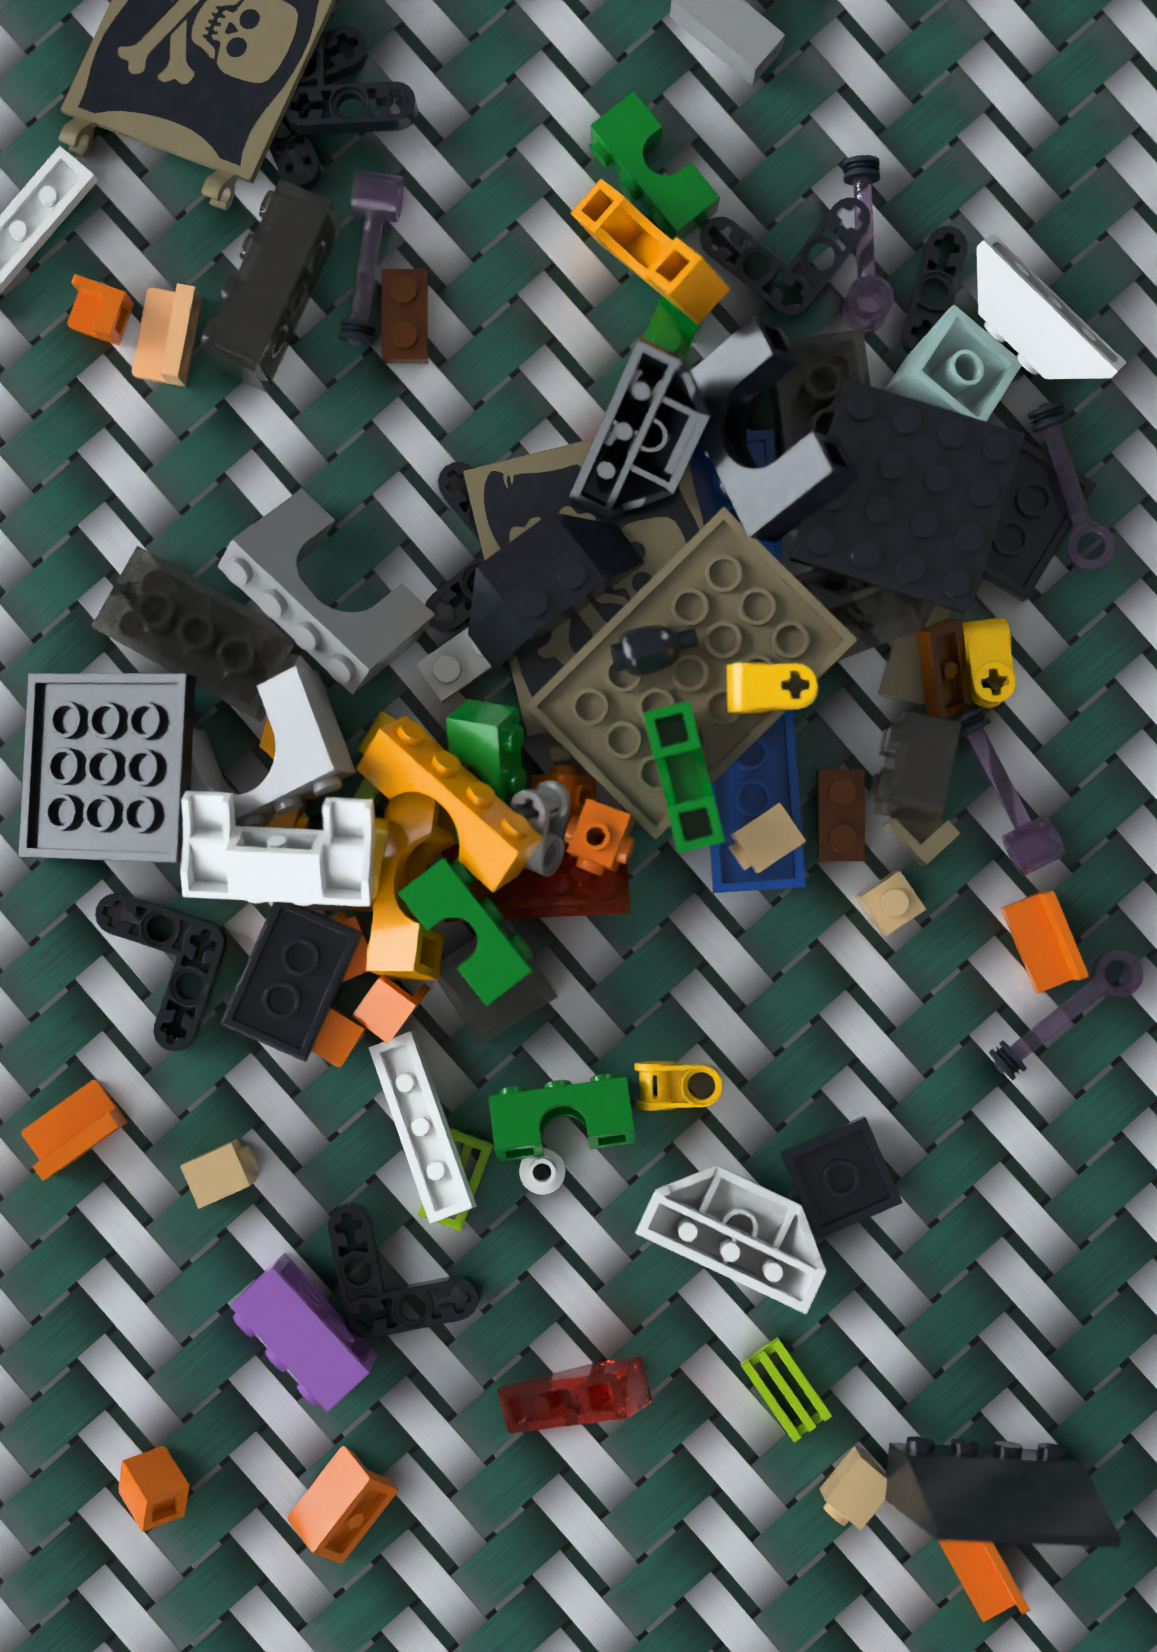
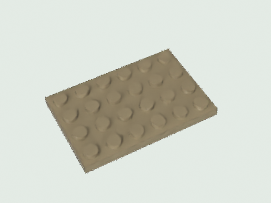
[523,507,857,840]

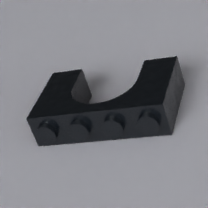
[691,316,858,543]

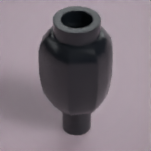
[610,625,699,676]

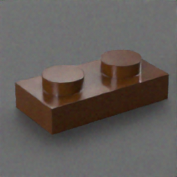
[382,269,428,364]
[916,618,972,721]
[817,769,865,862]

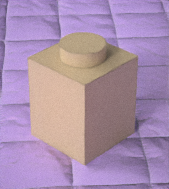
[729,803,806,873]
[855,871,926,935]
[180,1139,259,1208]
[819,1446,887,1530]

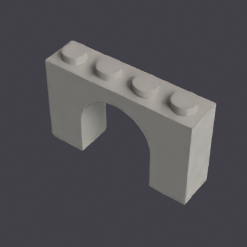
[670,0,785,86]
[217,489,435,695]
[190,666,356,827]

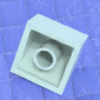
[885,305,1022,422]

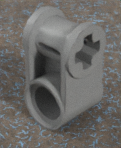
[510,780,571,877]

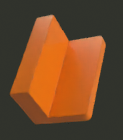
[1001,890,1089,993]
[21,1079,128,1181]
[288,1446,399,1564]
[938,1540,1030,1623]

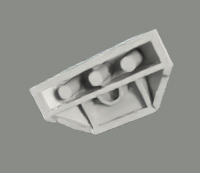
[977,234,1127,379]
[635,1165,826,1314]

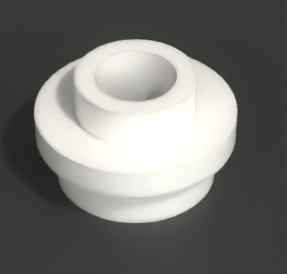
[519,1148,565,1195]

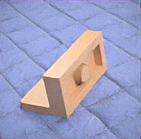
[132,283,203,387]

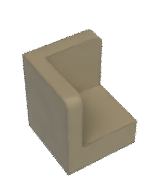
[883,796,960,866]

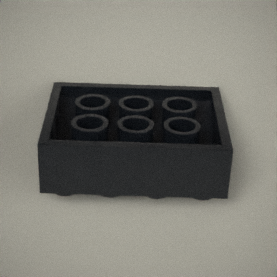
[885,1436,1121,1547]

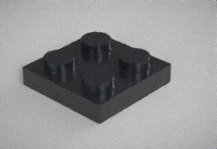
[779,1116,903,1240]

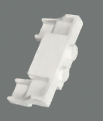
[180,791,376,906]

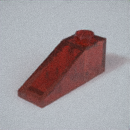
[497,1355,652,1434]

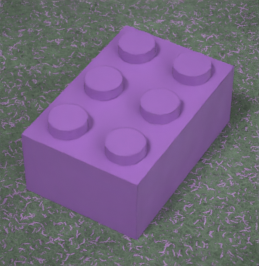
[230,1253,378,1412]

